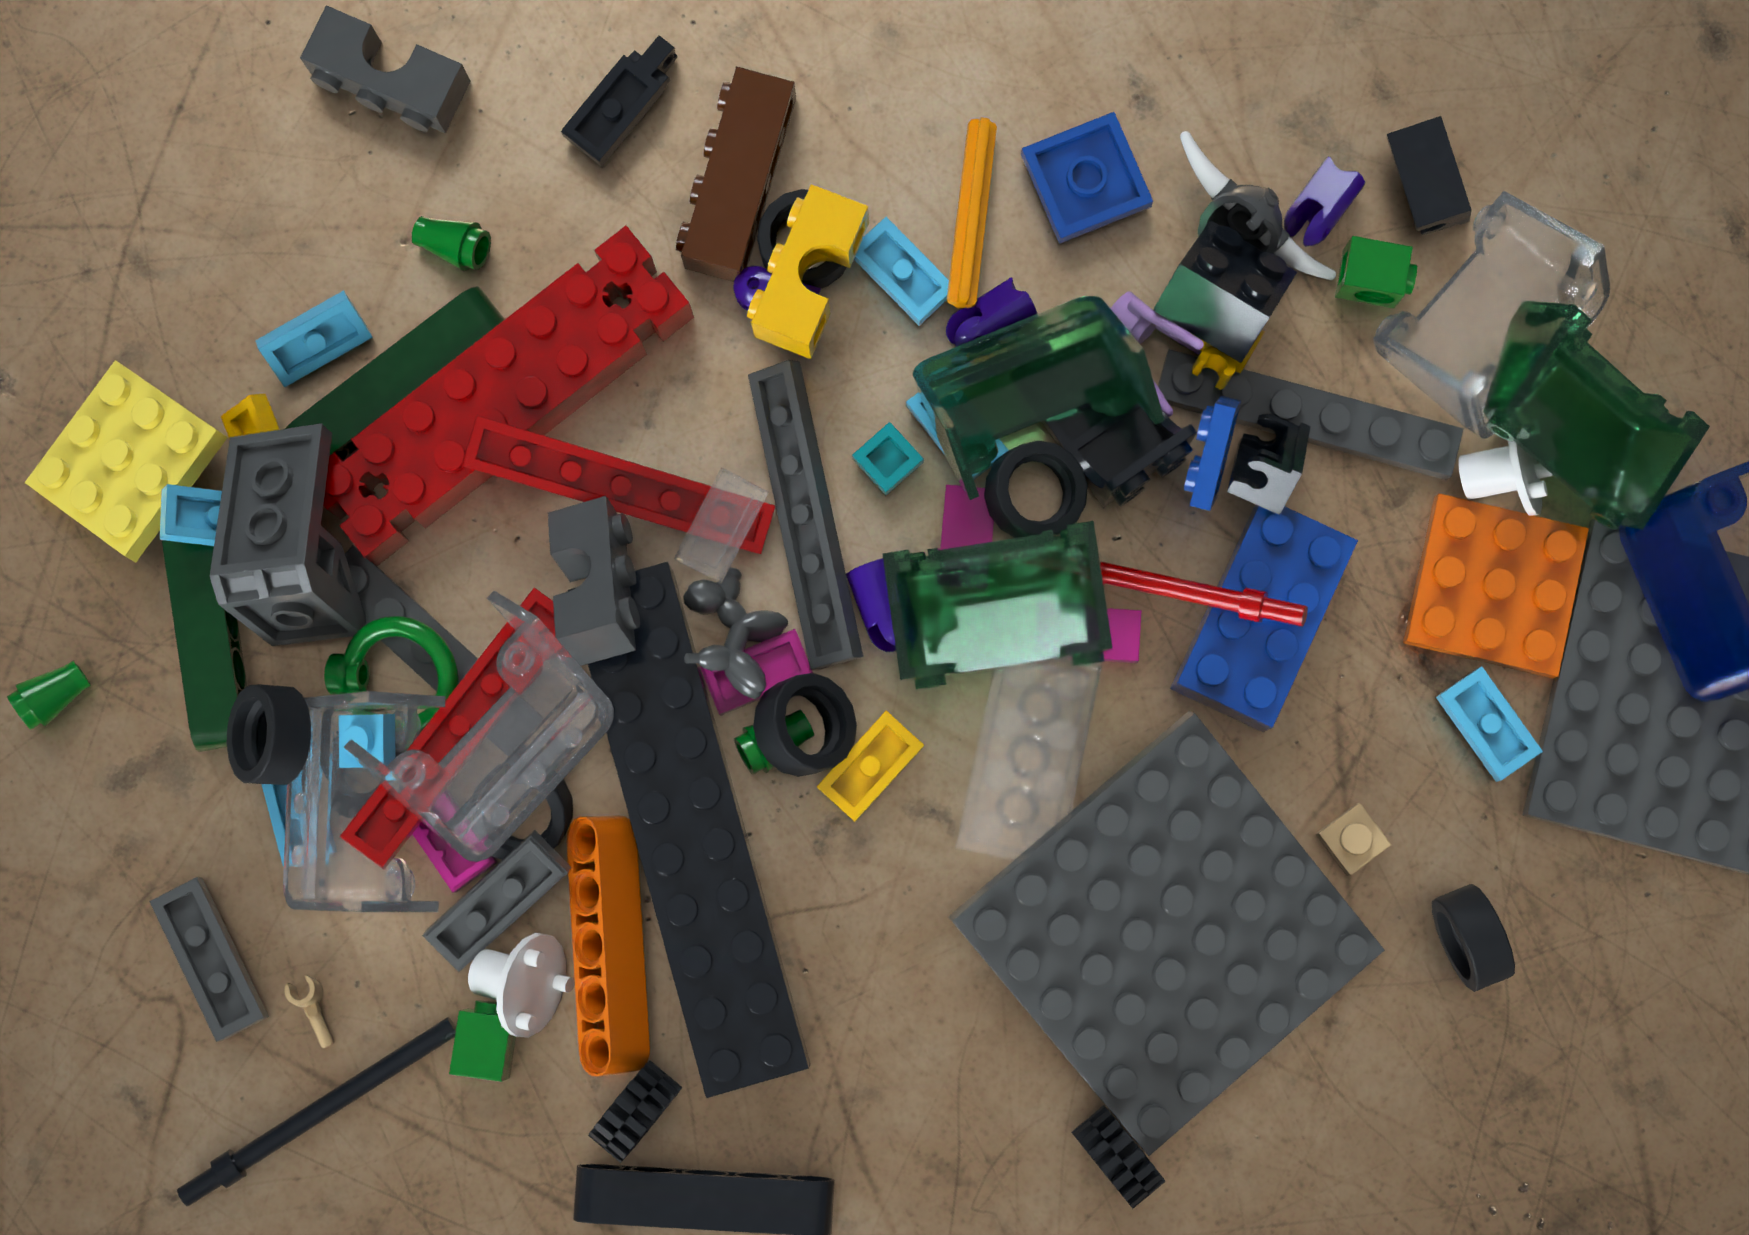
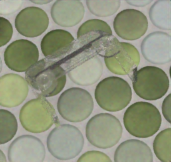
[344,591,614,862]
[283,691,445,912]

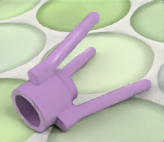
[1104,291,1204,417]

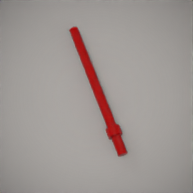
[1004,542,1308,627]

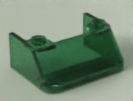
[912,296,1165,500]

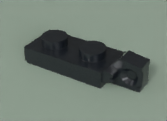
[561,35,677,167]

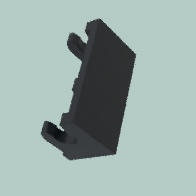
[1387,116,1472,235]
[1227,414,1311,515]

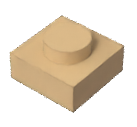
[1316,803,1392,876]

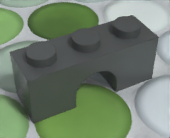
[300,5,471,133]
[548,496,640,667]

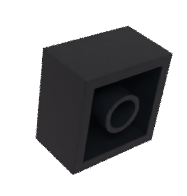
[1153,220,1297,363]

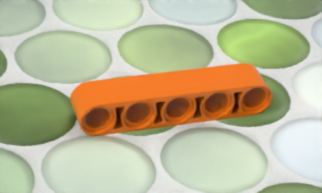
[566,815,650,1077]

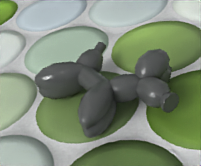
[683,567,788,699]

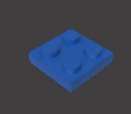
[1021,112,1153,244]
[1184,396,1242,511]

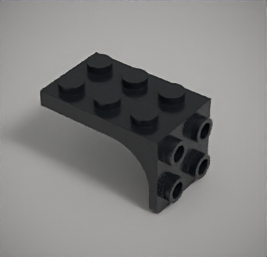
[1010,317,1197,508]

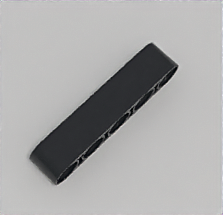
[573,1164,835,1235]

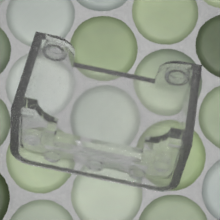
[1373,191,1610,439]

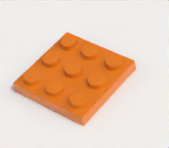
[1403,493,1589,679]

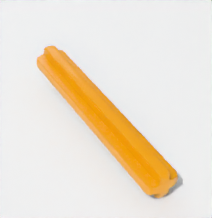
[947,117,997,309]

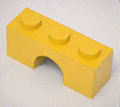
[747,184,869,359]

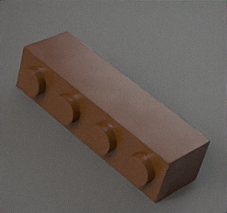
[676,66,796,282]

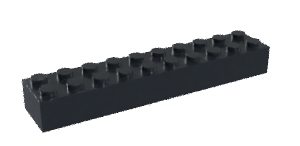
[568,561,811,1098]

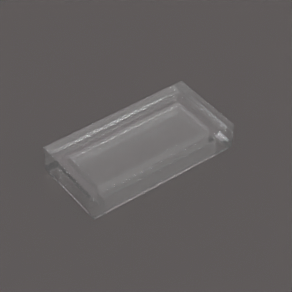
[674,467,769,584]

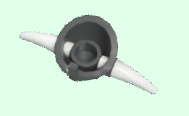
[1180,131,1336,280]

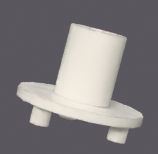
[1459,415,1554,516]
[468,933,574,1038]

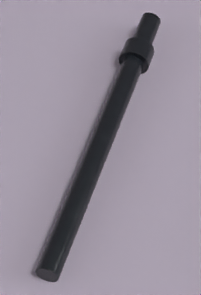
[177,1017,456,1207]

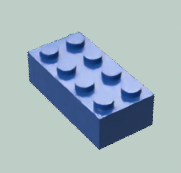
[1170,505,1358,732]

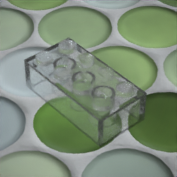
[954,643,1102,862]

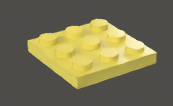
[24,360,228,563]

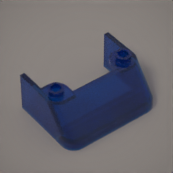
[1619,461,1749,702]

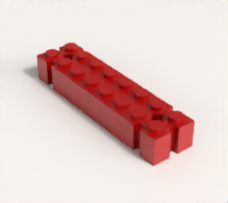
[323,225,694,566]

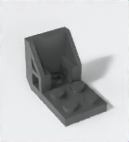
[210,423,366,646]

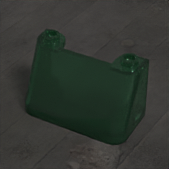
[1483,301,1710,530]
[882,521,1114,690]

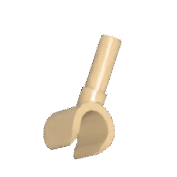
[284,975,334,1048]

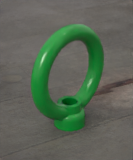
[324,616,459,737]

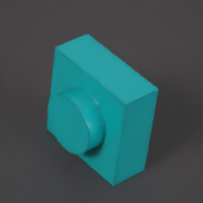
[852,422,924,495]

